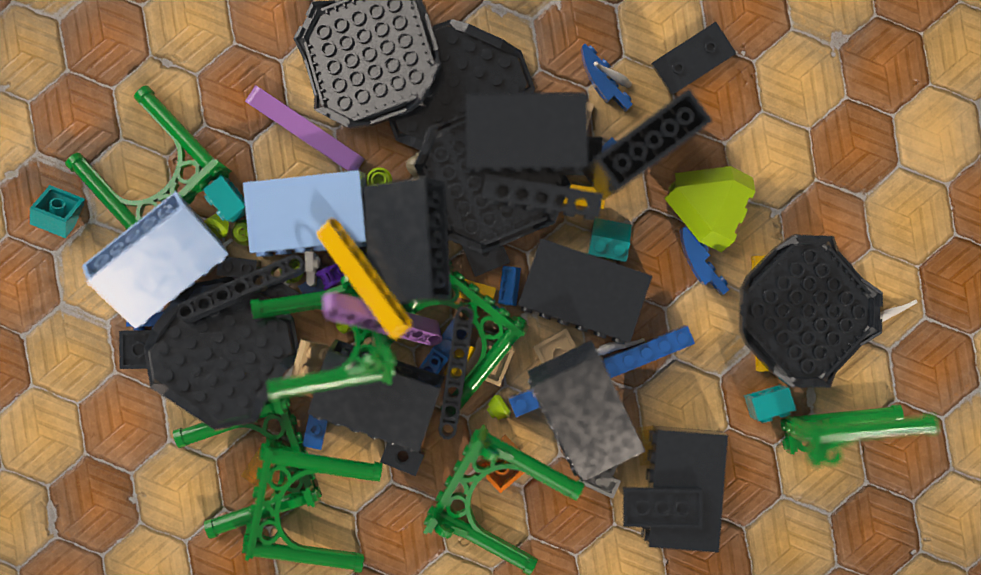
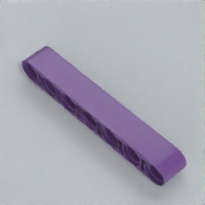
[245,85,365,171]
[322,292,442,345]

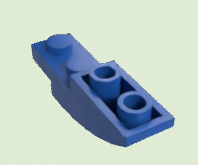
[581,44,633,112]
[680,226,729,295]
[419,317,467,374]

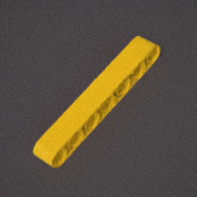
[317,218,412,339]

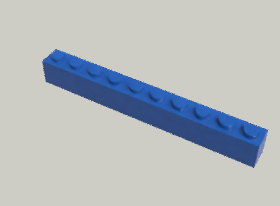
[508,325,695,417]

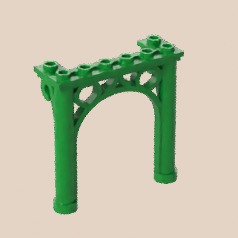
[65,86,232,230]
[369,259,529,414]
[250,275,396,402]
[173,396,322,539]
[781,404,938,468]
[423,424,585,575]
[242,437,383,573]

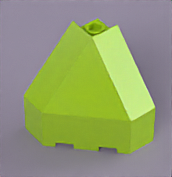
[664,166,756,252]

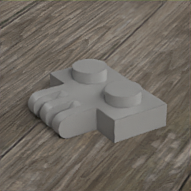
[305,251,322,287]
[579,465,621,498]

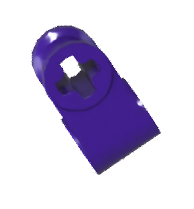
[316,263,345,290]

